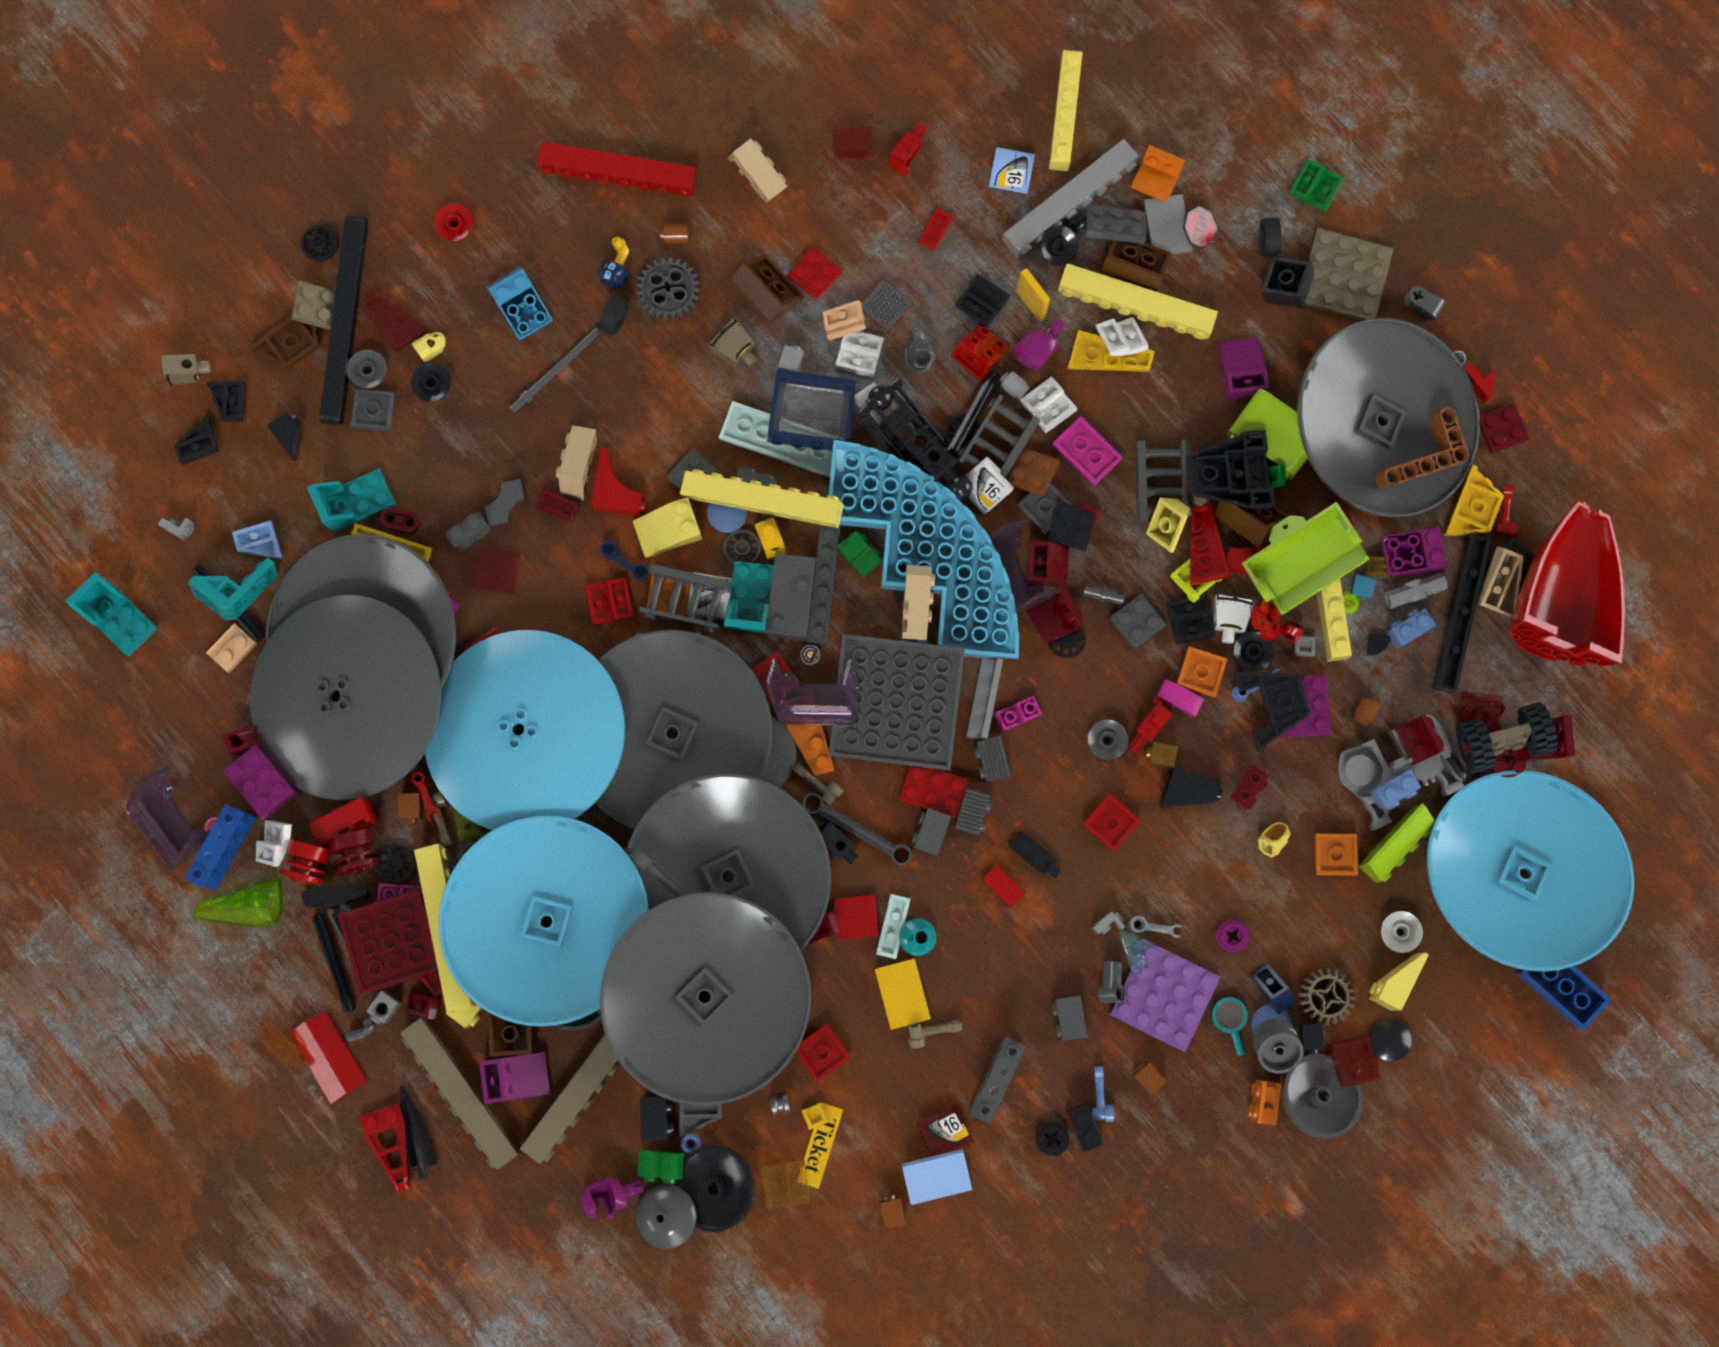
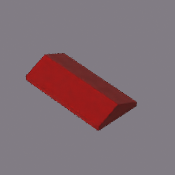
[289,1010,368,1104]

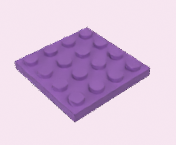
[1109,940,1220,1052]

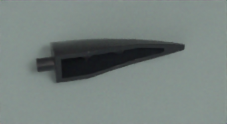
[399,1086,437,1180]

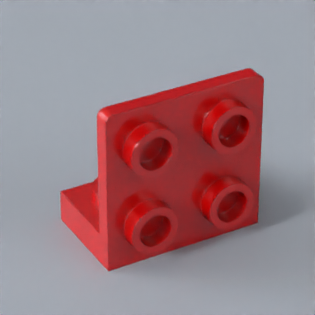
[951,324,1010,381]

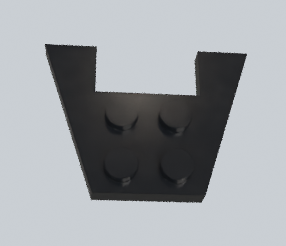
[1233,672,1311,751]

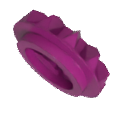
[1216,920,1249,953]

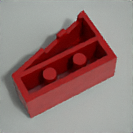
[309,797,379,848]

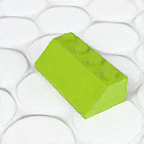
[1358,803,1435,883]

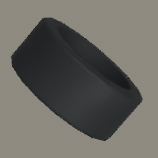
[1258,218,1282,256]
[599,295,629,336]

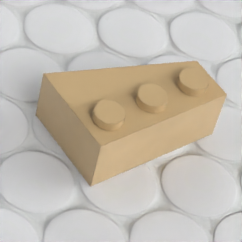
[727,138,787,203]
[556,425,597,501]
[1477,547,1523,618]
[902,565,935,640]

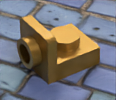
[1365,556,1395,582]

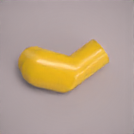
[612,237,629,265]

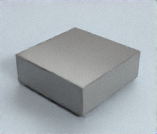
[1294,635,1316,657]

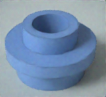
[680,1133,701,1154]

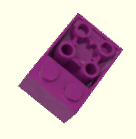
[1217,337,1270,400]
[1380,527,1448,576]
[479,1052,551,1104]

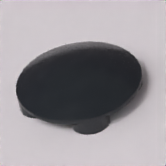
[1369,1019,1412,1061]

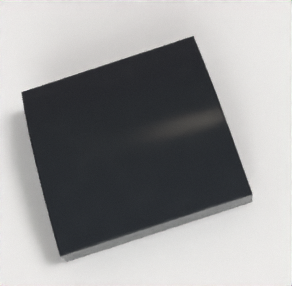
[955,273,1010,328]
[1166,595,1216,645]

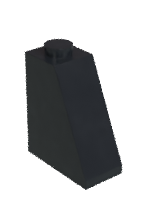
[1160,767,1223,809]

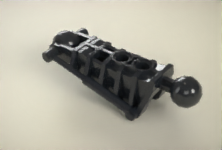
[858,378,973,500]

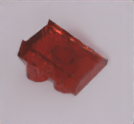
[1459,691,1505,734]

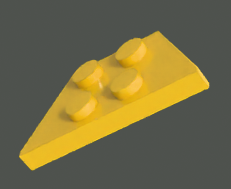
[1444,464,1504,536]

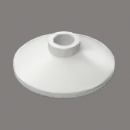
[1381,911,1423,953]

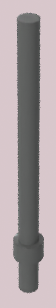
[509,328,601,413]

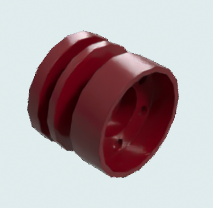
[328,829,380,876]

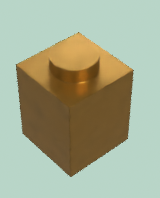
[1145,742,1178,769]

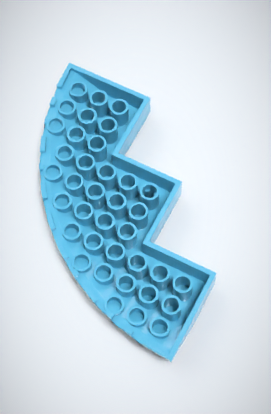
[828,440,1019,659]

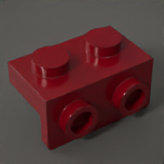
[1230,765,1269,812]

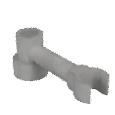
[1128,916,1182,938]

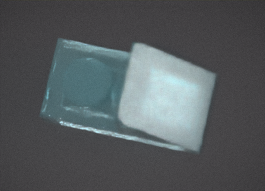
[1120,930,1154,974]

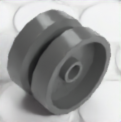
[1252,1018,1303,1074]

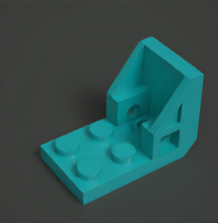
[307,469,397,532]
[188,557,278,620]
[724,561,774,633]
[65,572,158,657]

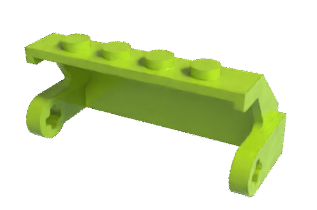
[1242,502,1369,615]

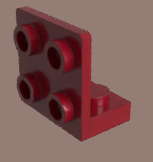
[1027,585,1083,643]
[1394,714,1444,765]
[1526,715,1576,760]

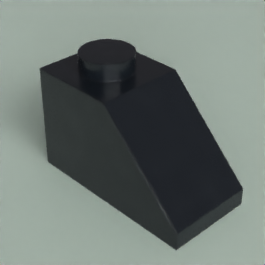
[267,411,303,461]

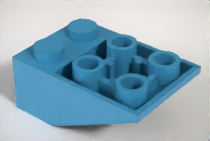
[487,267,553,341]

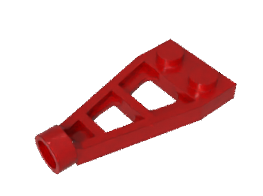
[359,1103,412,1194]

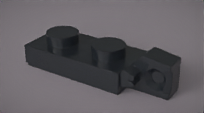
[1008,830,1061,878]

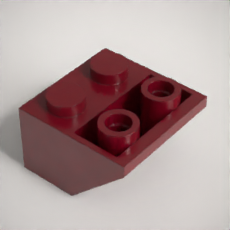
[1027,540,1069,588]

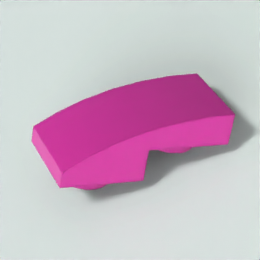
[1157,679,1204,717]
[994,696,1042,732]
[376,883,421,902]

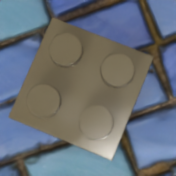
[291,281,335,330]

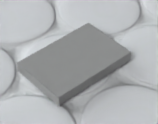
[1143,194,1192,255]

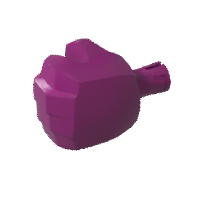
[1013,317,1065,371]
[580,1178,643,1219]

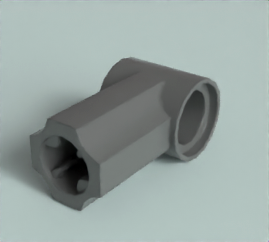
[1098,961,1125,1003]

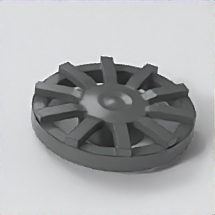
[723,529,761,565]

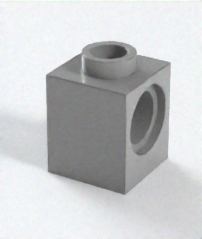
[778,345,804,372]
[366,991,402,1024]

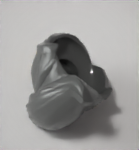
[905,328,936,374]

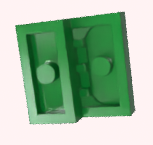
[1289,160,1344,213]

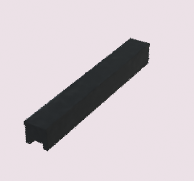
[1432,533,1492,694]

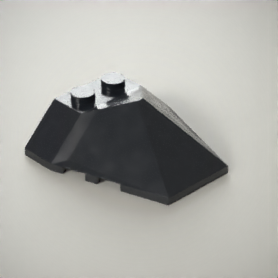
[1187,430,1276,509]

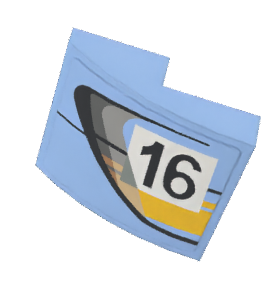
[989,147,1035,194]

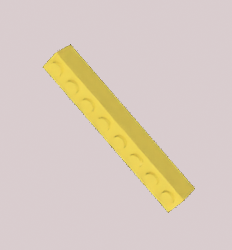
[1058,263,1218,340]
[680,469,844,528]
[414,844,476,1013]

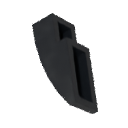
[300,886,371,909]

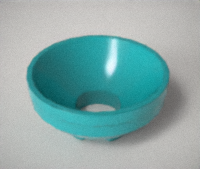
[899,918,937,956]

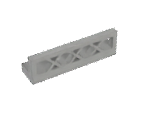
[966,658,1003,741]

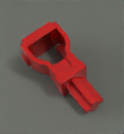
[888,123,928,176]
[1127,697,1173,755]

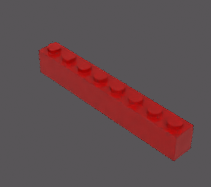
[537,141,697,197]

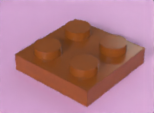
[1006,448,1060,497]

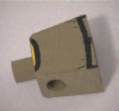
[708,318,758,367]
[161,354,211,386]

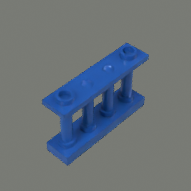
[184,804,257,891]

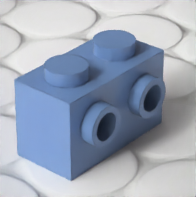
[1386,609,1436,650]
[1369,769,1421,810]

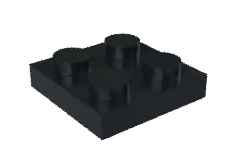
[1047,501,1097,552]

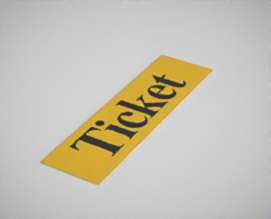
[797,1103,843,1189]

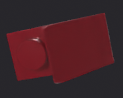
[221,725,263,756]
[808,912,840,944]
[405,992,441,1020]

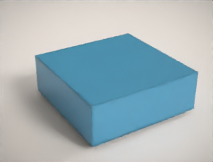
[1351,574,1376,599]

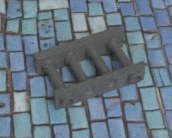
[956,394,1040,478]
[1135,440,1191,524]
[639,564,732,633]
[969,1037,1026,1124]

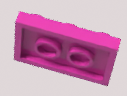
[1052,416,1123,487]

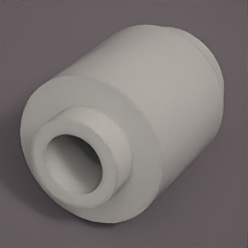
[1000,371,1030,400]

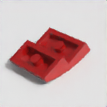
[584,578,634,626]

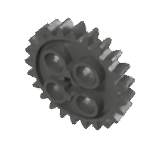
[636,257,701,321]

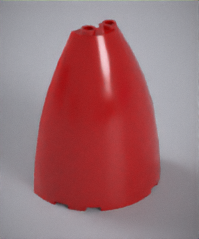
[1509,501,1625,667]

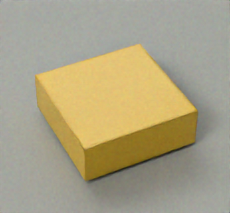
[801,1102,829,1130]

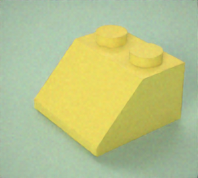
[1146,498,1190,553]

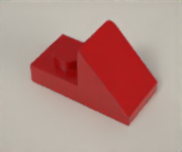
[1464,363,1496,404]

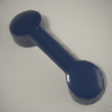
[600,541,649,581]

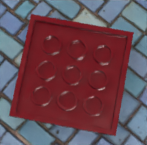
[337,890,438,995]

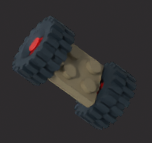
[1456,702,1557,773]

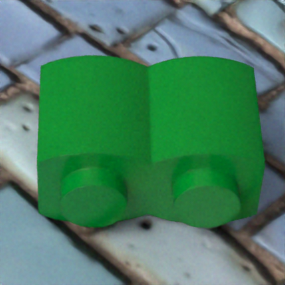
[837,531,882,579]
[637,1150,684,1183]

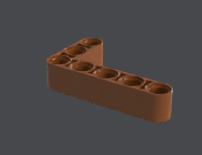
[1375,407,1469,489]

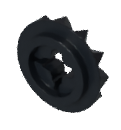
[1035,1122,1069,1156]

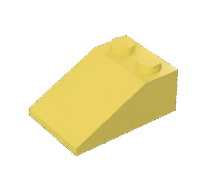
[633,497,702,559]
[1369,952,1429,1011]

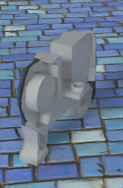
[1338,714,1466,831]

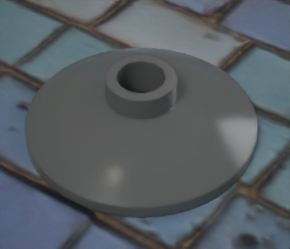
[347,350,387,389]
[1087,719,1128,760]

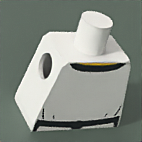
[1213,594,1255,644]

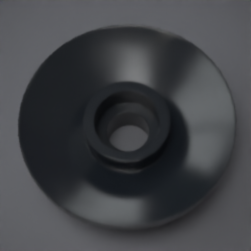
[1040,226,1078,266]
[411,363,451,402]
[1233,631,1274,672]

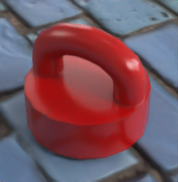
[1283,621,1304,643]

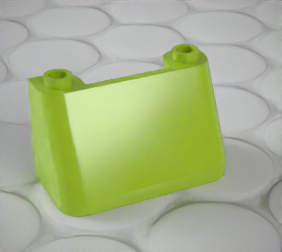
[1226,389,1308,481]

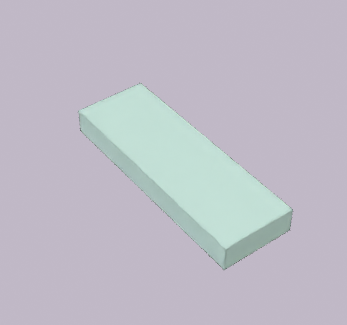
[876,894,910,959]

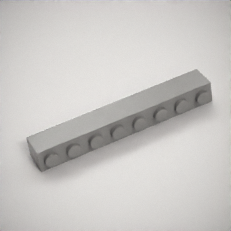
[1002,139,1139,258]

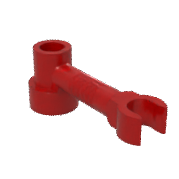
[1495,485,1518,538]
[411,772,441,823]

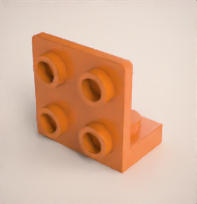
[1131,145,1185,202]
[1248,1080,1281,1126]

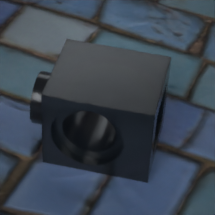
[1298,1024,1325,1054]

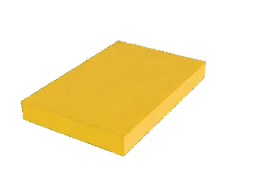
[1016,268,1050,323]
[875,958,931,1030]

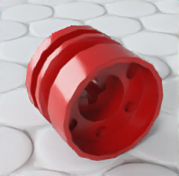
[279,839,331,885]

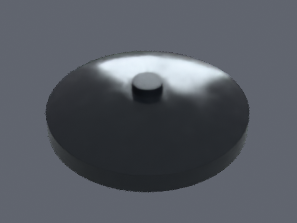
[674,1145,756,1232]

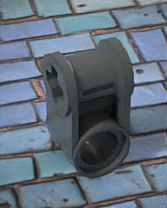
[1404,286,1445,321]

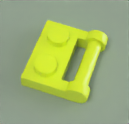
[1170,559,1223,603]

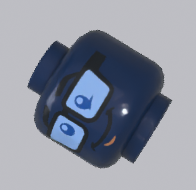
[598,260,629,290]

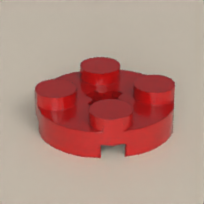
[1250,600,1284,641]

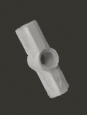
[1384,572,1448,610]

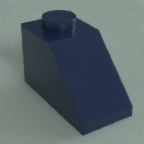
[1251,964,1296,1015]

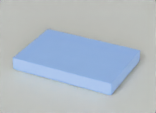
[901,1149,972,1205]

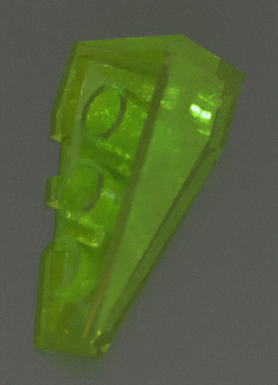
[192,879,283,928]

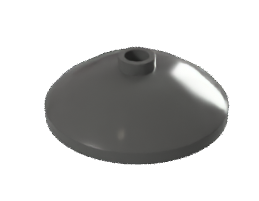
[636,1184,697,1249]

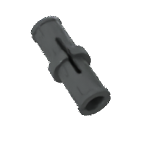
[1082,583,1125,605]

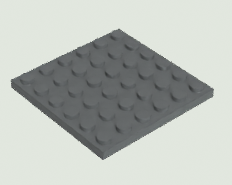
[829,634,965,770]

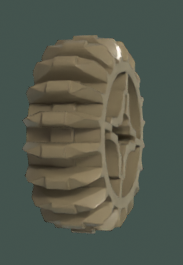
[1298,968,1356,1025]

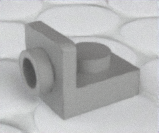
[158,518,194,541]
[1091,911,1125,935]

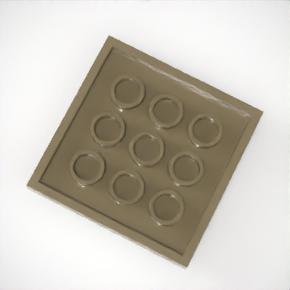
[1305,228,1394,321]

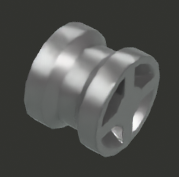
[770,1091,790,1115]

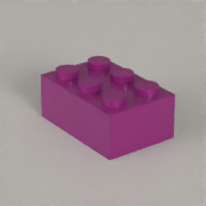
[223,745,300,820]

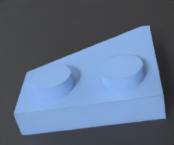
[232,520,283,559]

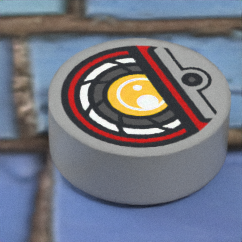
[800,645,821,666]

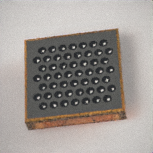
[862,279,914,334]

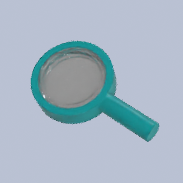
[1211,997,1248,1056]

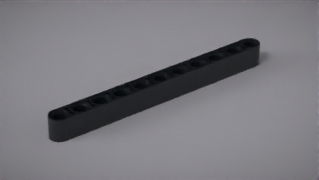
[320,216,368,425]

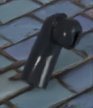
[1068,216,1086,231]

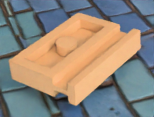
[822,300,866,340]
[206,623,257,673]

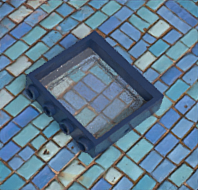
[767,369,856,452]

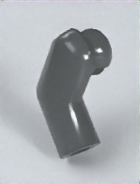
[346,1019,376,1042]

